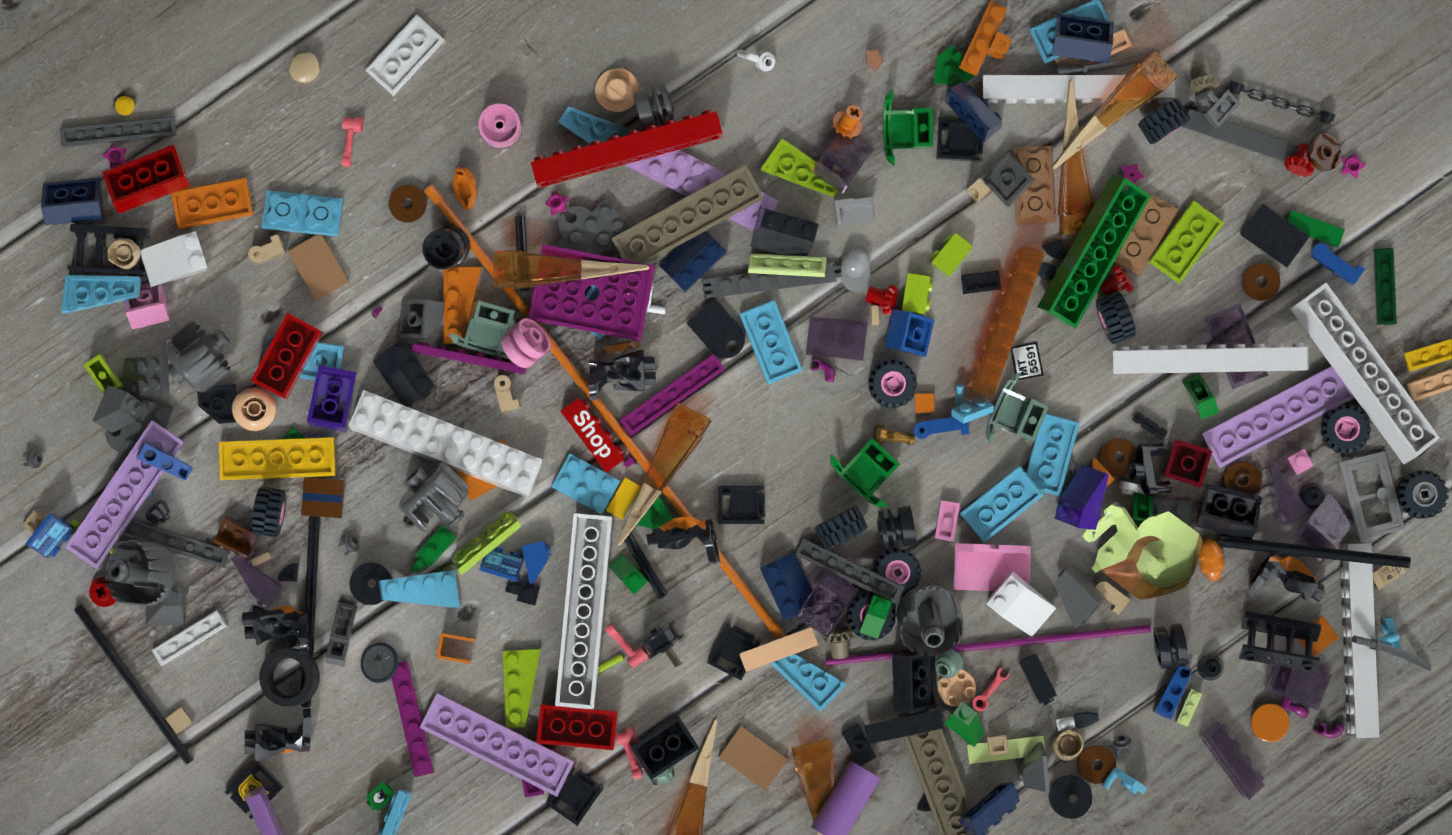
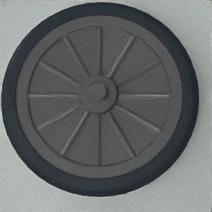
[361,643,399,683]

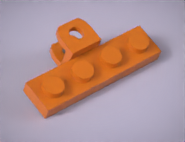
[959,0,1012,76]

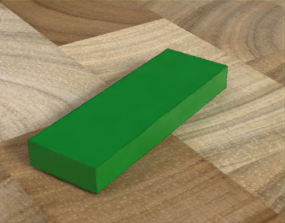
[1287,210,1345,248]

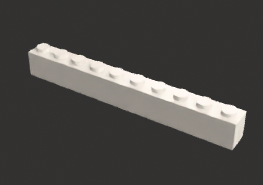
[982,75,1175,104]
[1113,343,1309,374]

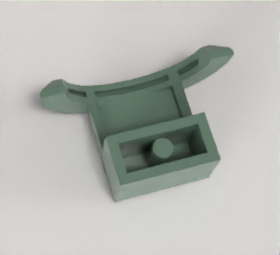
[449,300,515,359]
[986,372,1049,443]

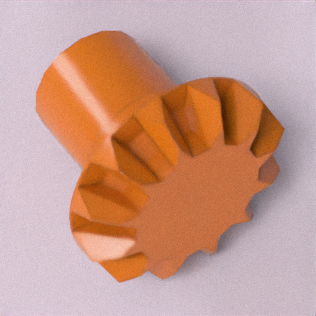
[832,105,863,139]

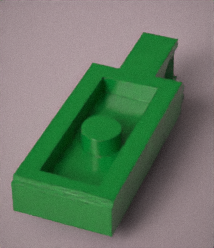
[411,525,457,573]

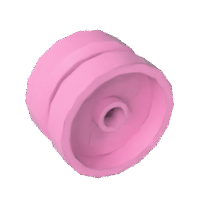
[478,104,522,148]
[501,318,551,368]

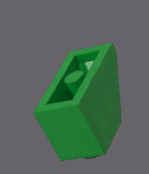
[1182,374,1219,420]
[1131,493,1153,528]
[609,554,648,595]
[859,595,892,639]
[944,701,985,747]

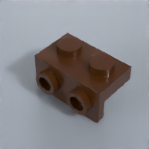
[213,516,259,558]

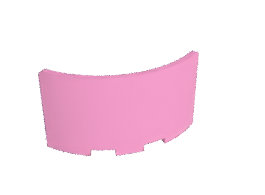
[954,543,1031,591]

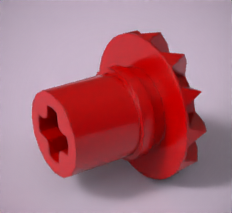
[1284,143,1315,177]
[1100,265,1134,296]
[866,285,898,315]
[89,577,116,607]

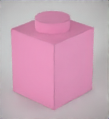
[1284,449,1314,475]

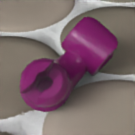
[811,359,836,383]
[1280,698,1310,718]
[1313,723,1345,738]

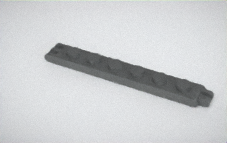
[702,262,842,299]

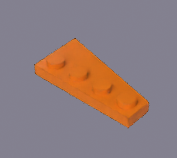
[443,267,482,344]

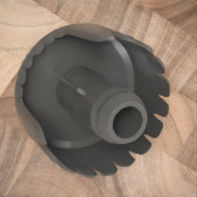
[164,321,230,392]
[399,462,469,532]
[105,539,175,607]
[896,585,964,656]

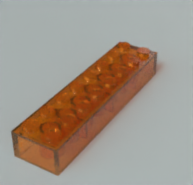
[968,245,1045,400]

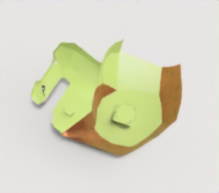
[1081,505,1202,600]

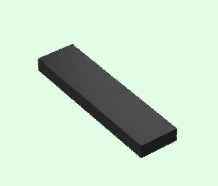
[864,709,944,744]

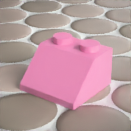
[125,282,169,329]

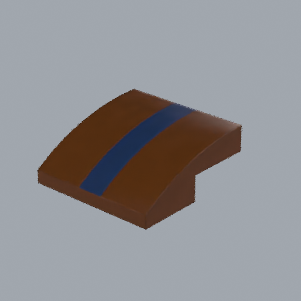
[301,477,345,518]

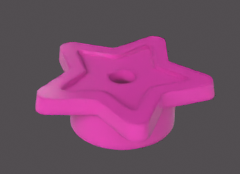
[102,144,127,168]
[1341,153,1365,178]
[1122,163,1144,185]
[545,192,569,216]

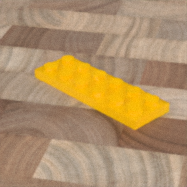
[219,437,336,480]

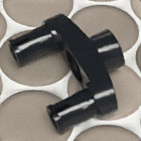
[1128,443,1172,497]

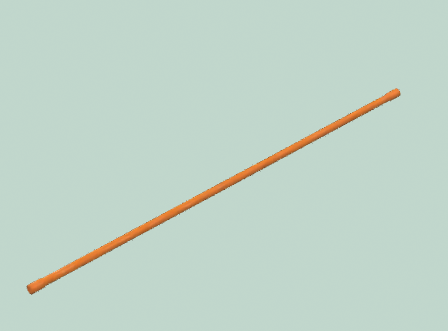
[424,184,788,640]

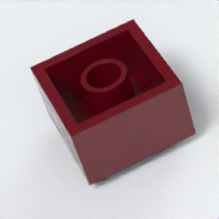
[1162,439,1212,488]

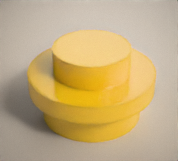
[115,96,135,115]

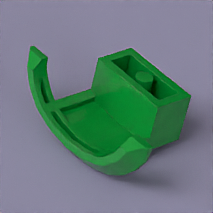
[883,90,933,166]
[830,438,900,507]

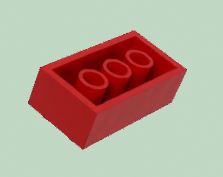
[102,144,191,214]
[250,313,324,400]
[537,704,618,750]

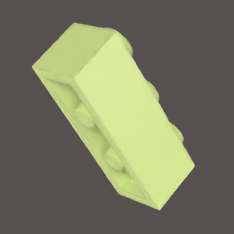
[1175,689,1202,727]

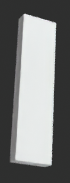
[152,610,228,666]

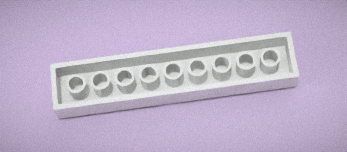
[1290,283,1440,464]
[349,390,543,498]
[555,513,613,709]
[1339,543,1379,738]

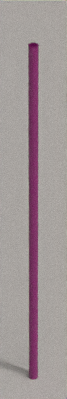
[825,625,1151,666]

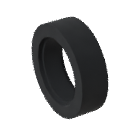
[259,648,320,706]

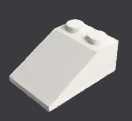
[140,231,207,287]
[986,571,1057,637]

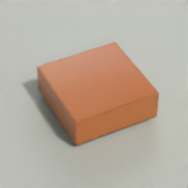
[915,393,934,413]

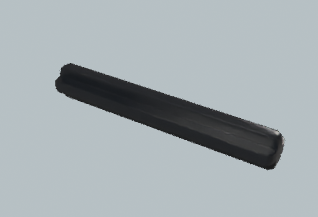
[515,216,529,291]
[624,532,667,599]

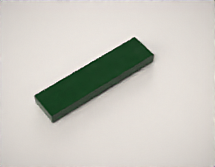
[1373,248,1397,325]

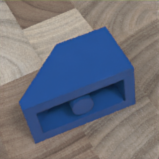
[522,541,552,583]

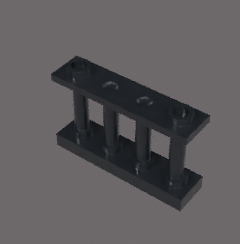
[67,224,150,278]
[1239,611,1321,672]

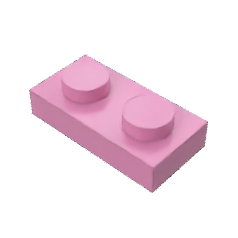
[934,500,960,541]

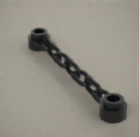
[1228,80,1336,125]

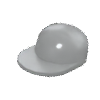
[841,248,870,292]

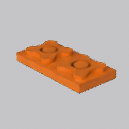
[171,177,254,230]

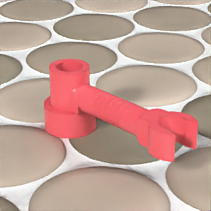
[341,117,364,167]
[605,624,649,668]
[972,668,1010,711]
[615,727,643,780]

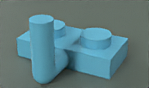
[951,383,994,424]
[1376,617,1401,657]
[1102,768,1147,794]

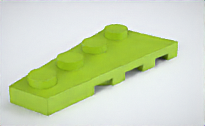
[760,139,845,198]
[502,649,541,728]

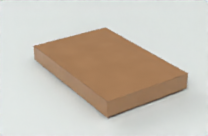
[287,235,350,302]
[719,726,788,791]

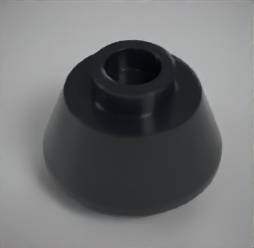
[1298,483,1325,509]
[145,500,170,524]
[1197,654,1224,681]

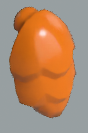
[452,167,478,210]
[1198,538,1225,581]

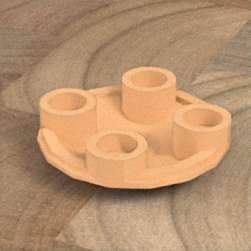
[938,669,976,707]

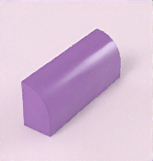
[811,761,880,835]
[244,786,285,835]

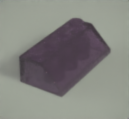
[1204,304,1269,389]
[1199,722,1265,800]

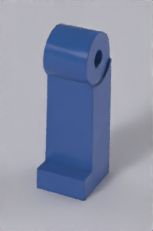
[1311,243,1365,286]
[914,417,969,439]
[136,441,193,480]
[1153,665,1192,720]

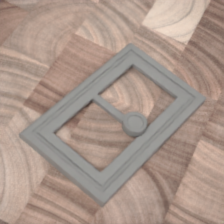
[1339,451,1405,541]

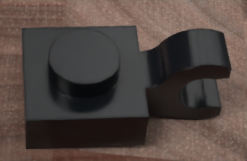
[505,582,540,606]

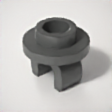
[23,449,43,469]
[338,534,360,555]
[1112,735,1132,756]

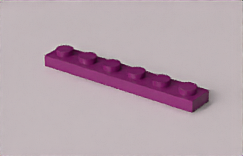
[412,341,527,375]
[620,354,725,436]
[391,660,434,777]

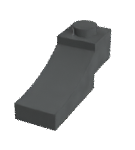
[325,602,357,667]

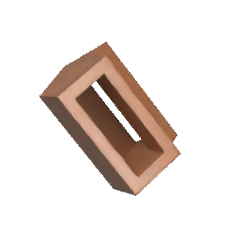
[866,50,884,72]

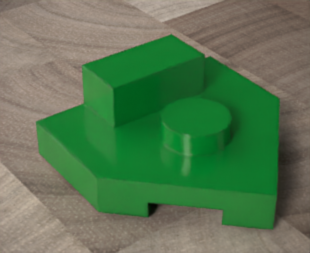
[933,45,975,86]
[637,496,673,529]

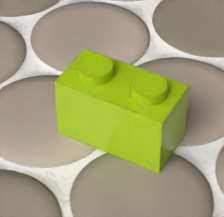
[930,232,973,278]
[901,273,933,315]
[84,354,125,394]

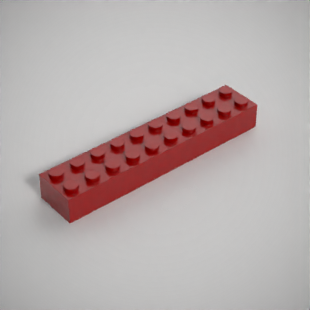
[530,109,723,189]

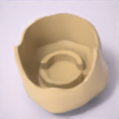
[289,53,320,84]
[108,238,140,270]
[1052,730,1084,761]

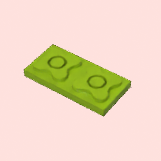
[1148,200,1225,284]
[451,510,521,575]

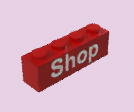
[560,398,625,473]

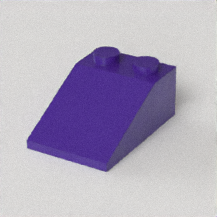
[307,365,357,432]
[1054,465,1109,530]

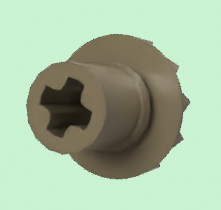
[1189,60,1220,92]
[823,627,853,659]

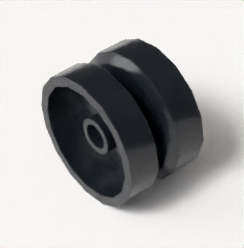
[1153,623,1189,669]

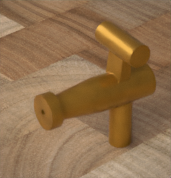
[875,424,915,445]

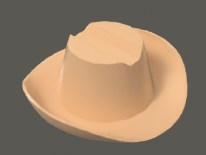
[595,68,639,112]
[232,387,276,431]

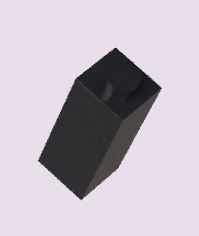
[1018,653,1057,705]

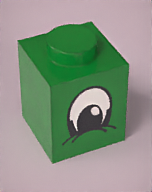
[366,780,395,811]

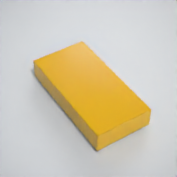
[606,478,641,520]

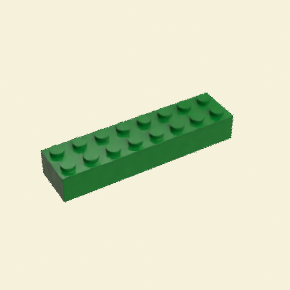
[1037,174,1151,329]

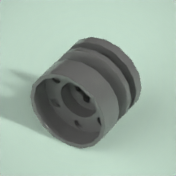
[633,84,675,131]

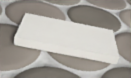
[365,14,445,97]

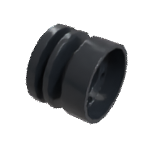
[422,225,470,270]
[877,505,917,550]

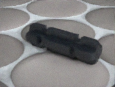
[1132,412,1168,439]

